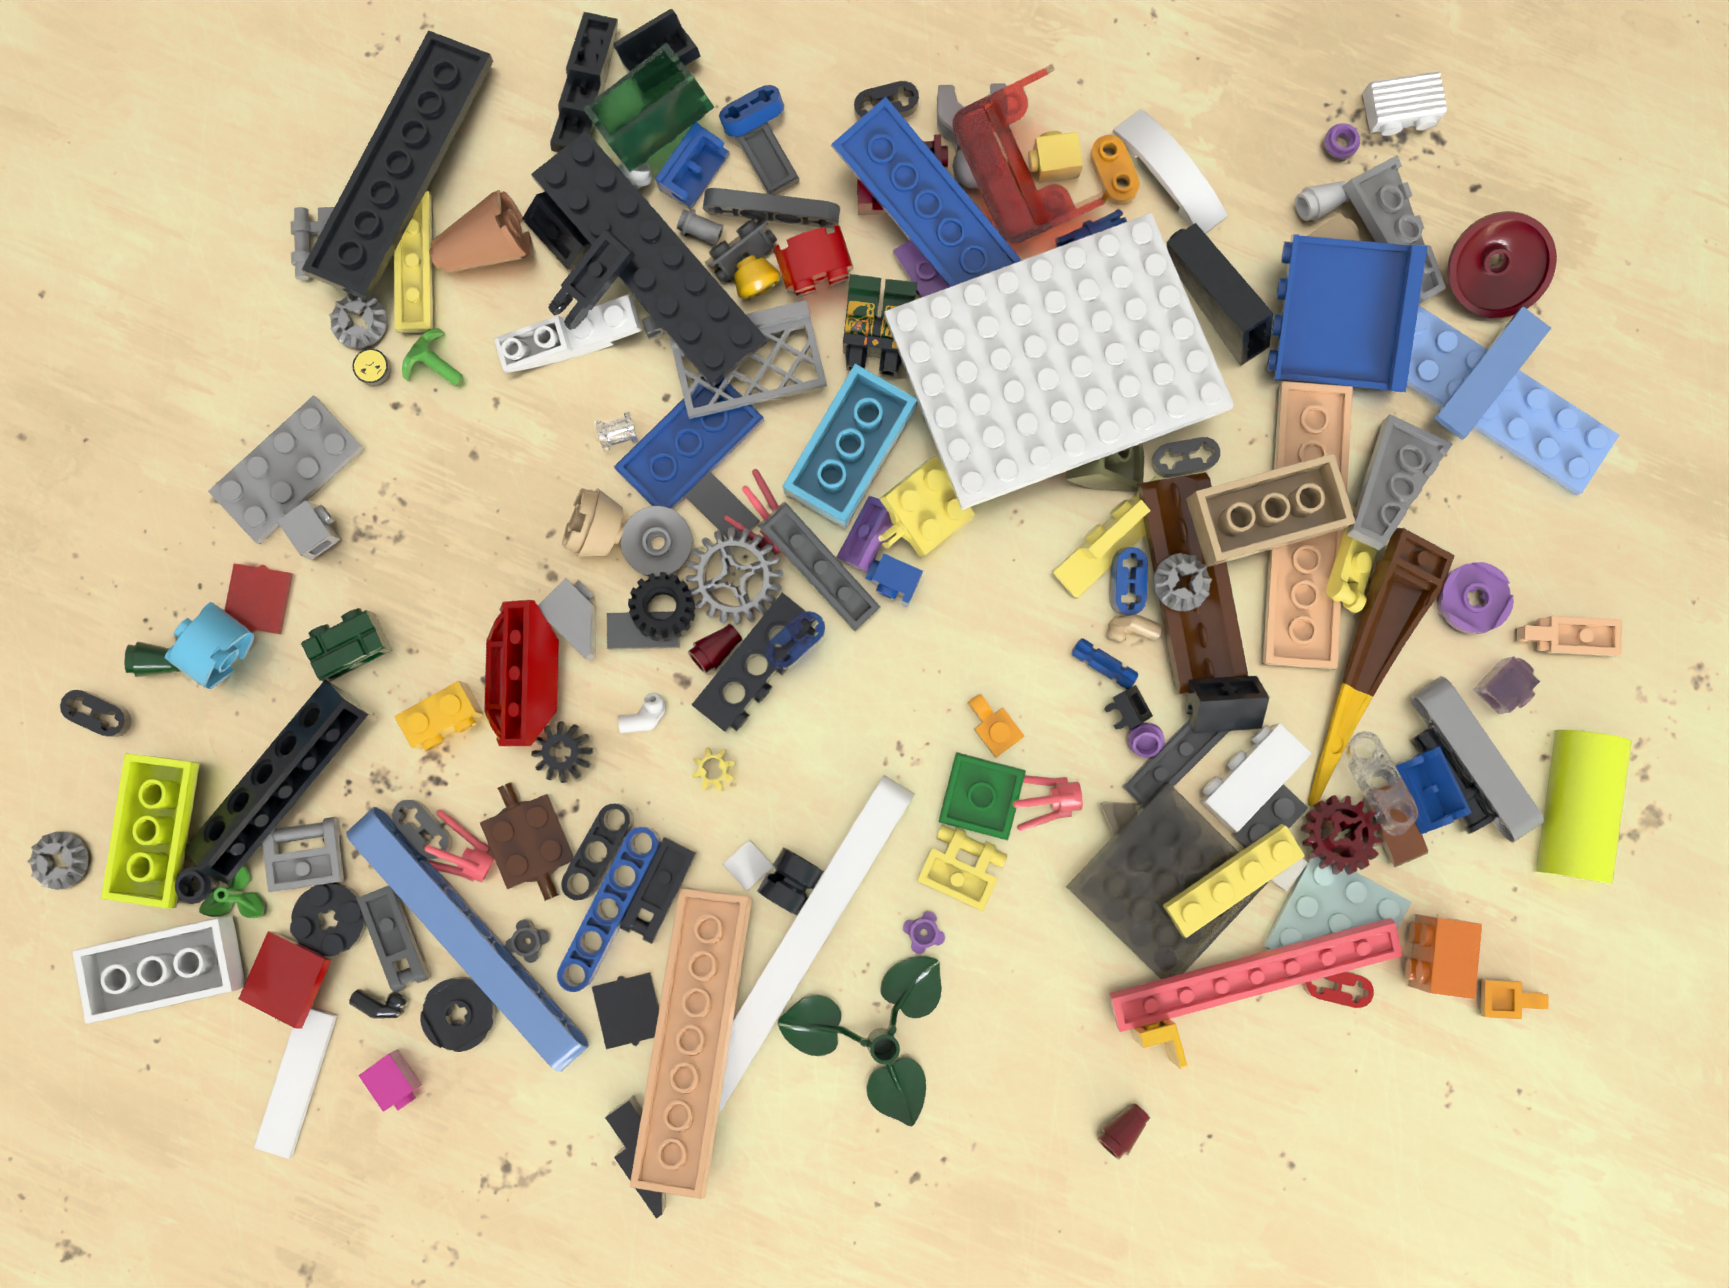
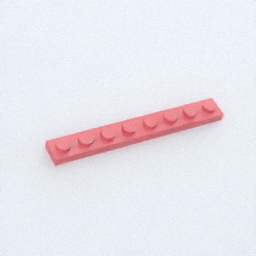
[1109,918,1402,1032]

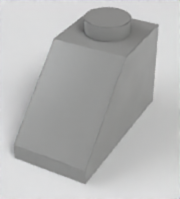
[538,578,596,662]

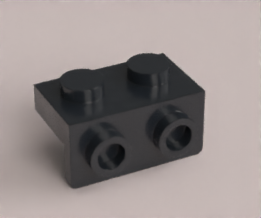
[613,9,701,92]

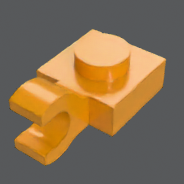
[967,694,1025,758]
[1481,979,1549,1019]

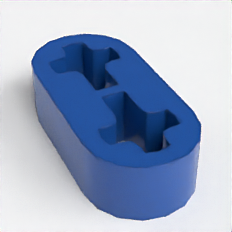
[719,85,785,137]
[1110,547,1148,615]

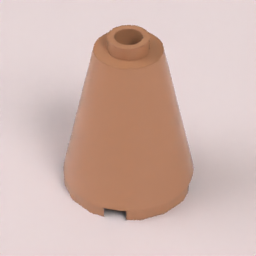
[429,190,533,273]

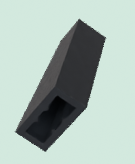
[1167,223,1273,366]

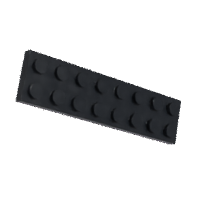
[301,30,493,301]
[531,131,767,388]

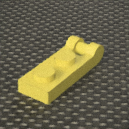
[1326,508,1377,613]

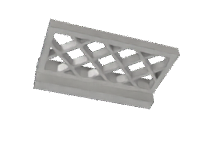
[669,300,827,419]

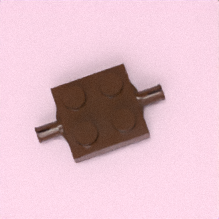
[479,782,574,901]

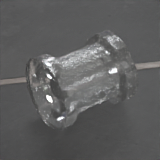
[595,411,639,452]

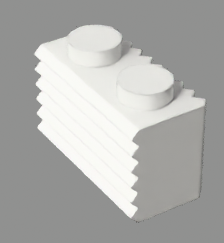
[1363,71,1447,136]

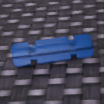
[1072,638,1139,689]

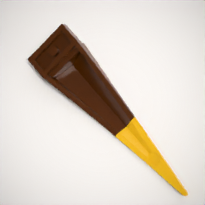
[1308,528,1455,807]

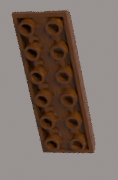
[1137,472,1248,695]

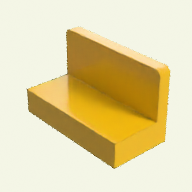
[1130,1019,1188,1069]

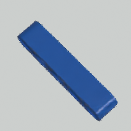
[557,827,661,992]

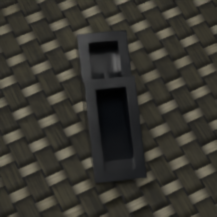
[605,1095,666,1219]

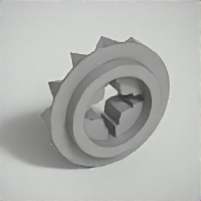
[329,293,387,349]
[1154,553,1212,611]
[27,832,89,890]

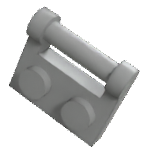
[262,817,344,892]

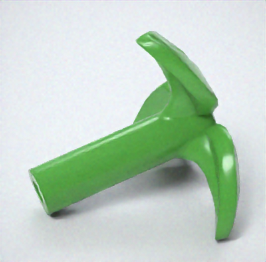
[402,328,463,386]
[199,865,264,918]

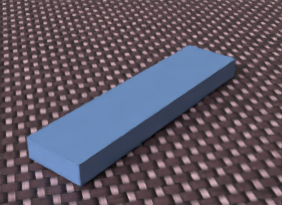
[1434,307,1551,440]

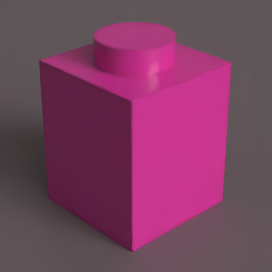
[358,1049,422,1112]

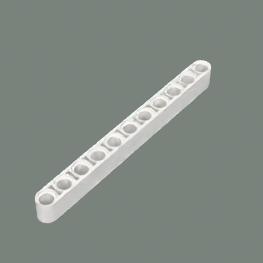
[718,775,914,1116]

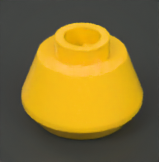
[734,255,780,301]

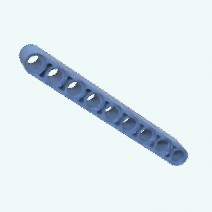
[346,807,589,1072]

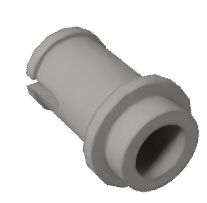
[677,209,724,246]

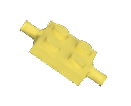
[878,456,975,557]

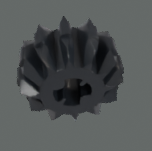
[531,721,594,783]

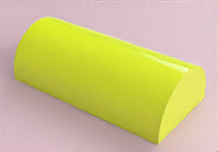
[1536,730,1632,884]
[101,753,200,909]

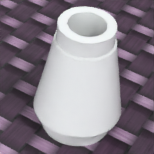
[1295,181,1350,221]

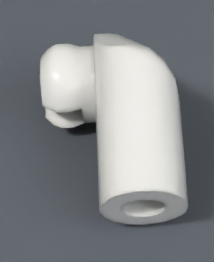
[618,693,666,733]

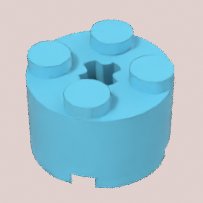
[165,602,254,689]

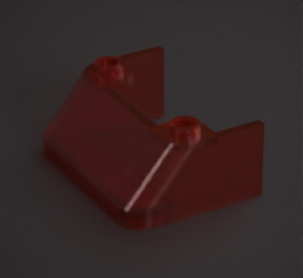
[952,63,1109,243]

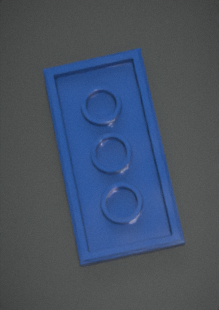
[614,378,764,510]

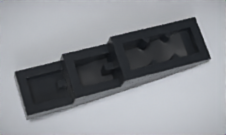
[550,12,618,152]

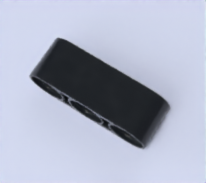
[561,803,634,901]

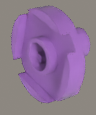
[1437,562,1514,634]

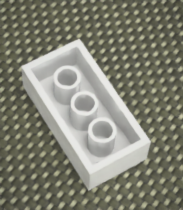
[72,916,245,1024]

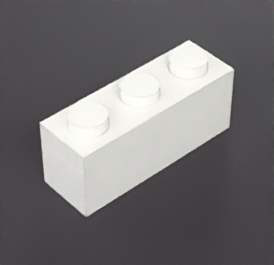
[1199,723,1312,832]

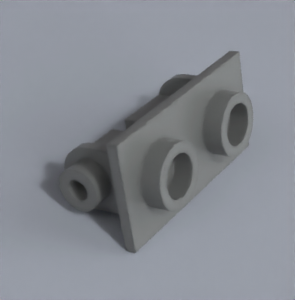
[705,219,777,283]

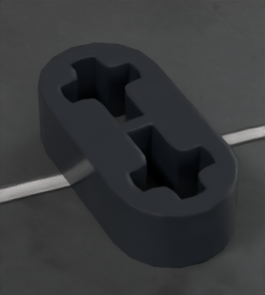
[854,81,919,120]
[60,690,131,737]

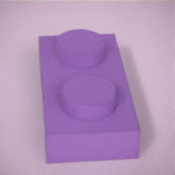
[836,496,893,572]

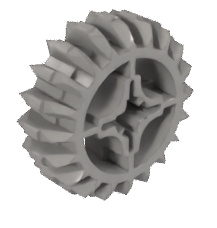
[686,528,783,625]

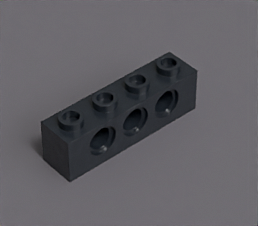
[692,592,817,734]

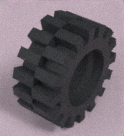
[628,572,696,642]

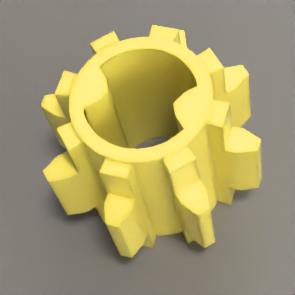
[692,747,736,791]

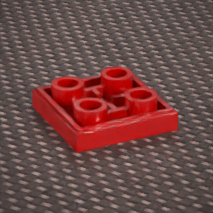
[238,931,332,1029]

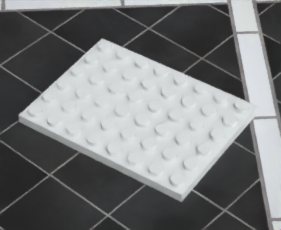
[884,213,1234,510]

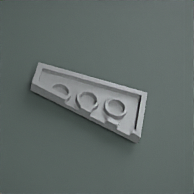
[1343,155,1446,304]
[1347,414,1453,550]

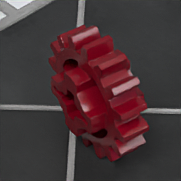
[1301,795,1383,875]

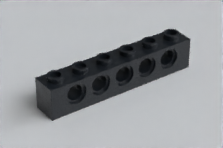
[185,679,369,884]

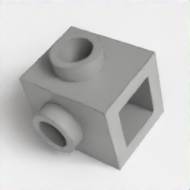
[276,500,340,560]

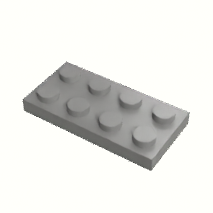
[208,395,365,544]

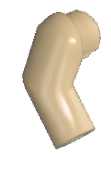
[1107,614,1162,642]

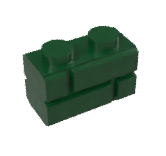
[301,608,392,682]

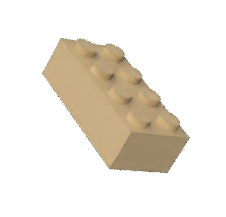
[1186,453,1356,567]

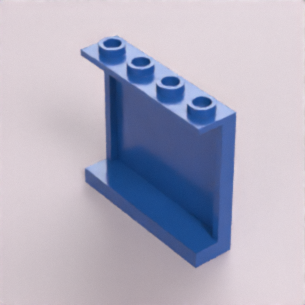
[1267,234,1427,393]

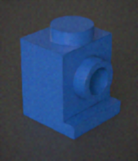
[865,554,923,607]

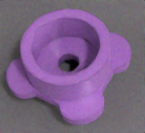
[903,911,945,954]

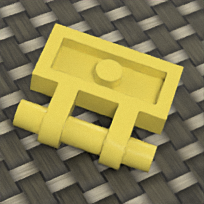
[917,825,1008,911]

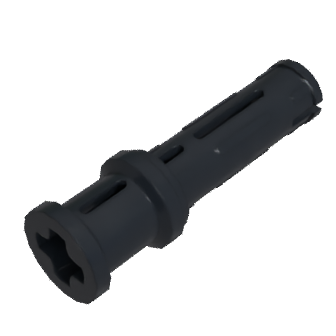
[1413,727,1496,834]

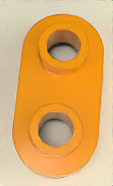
[1090,135,1140,205]

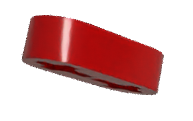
[1302,972,1374,1008]

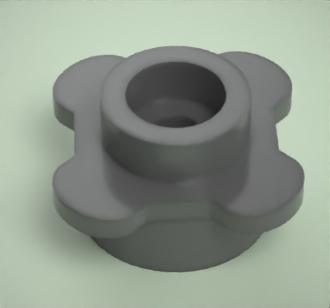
[506,919,549,963]

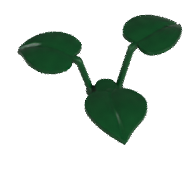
[777,956,942,1127]

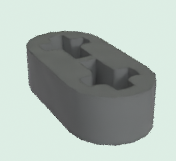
[1152,437,1220,478]
[392,800,452,859]

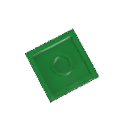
[938,752,1026,840]

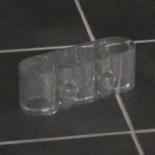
[1344,731,1418,836]

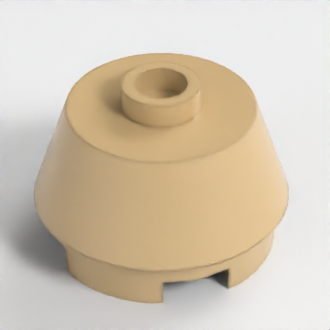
[562,488,624,556]

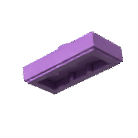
[893,240,949,298]

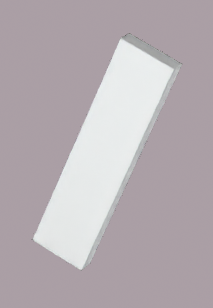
[254,1007,337,1159]

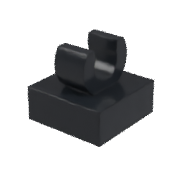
[1105,685,1153,729]

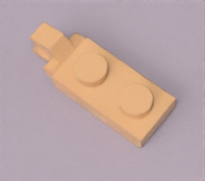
[1517,616,1622,656]

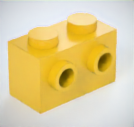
[394,681,484,751]

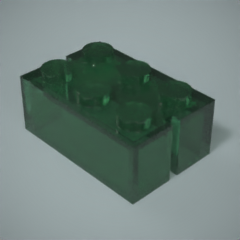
[583,43,714,172]

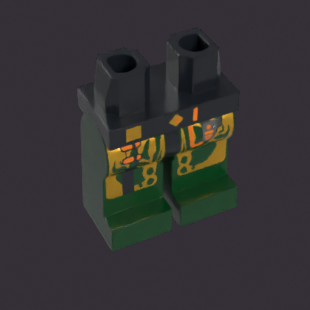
[843,274,918,377]

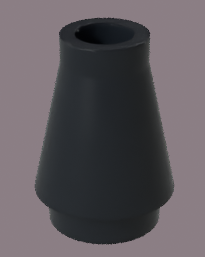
[175,867,219,904]

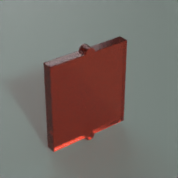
[224,563,293,634]

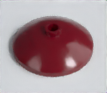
[1447,211,1557,318]

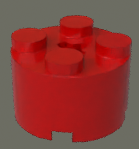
[773,225,854,297]

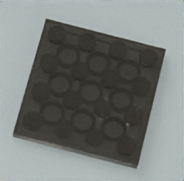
[1066,781,1268,979]

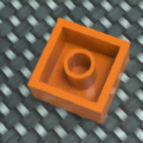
[1405,914,1482,999]

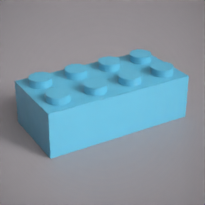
[782,364,917,529]

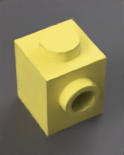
[1028,130,1083,183]

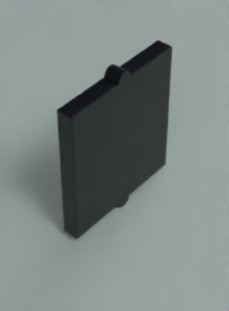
[592,972,659,1049]

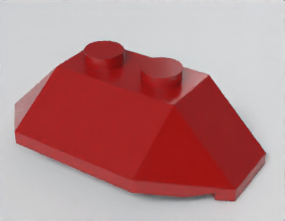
[484,600,559,747]

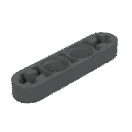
[703,188,840,228]

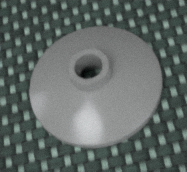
[621,506,693,577]

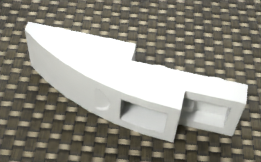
[494,295,642,373]

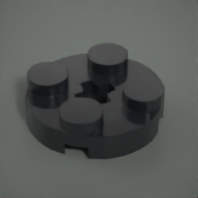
[290,883,366,956]
[420,977,496,1052]

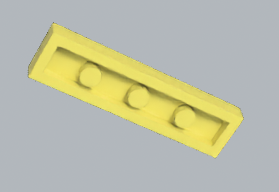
[394,191,433,333]
[1163,824,1305,938]

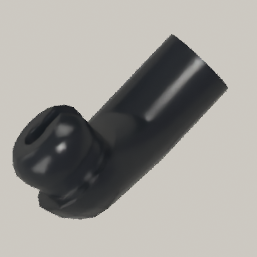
[349,989,407,1019]

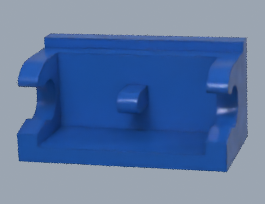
[655,122,730,210]
[1389,746,1472,834]

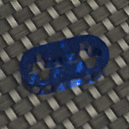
[765,611,825,670]

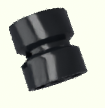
[757,847,824,915]

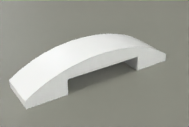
[1113,109,1228,234]

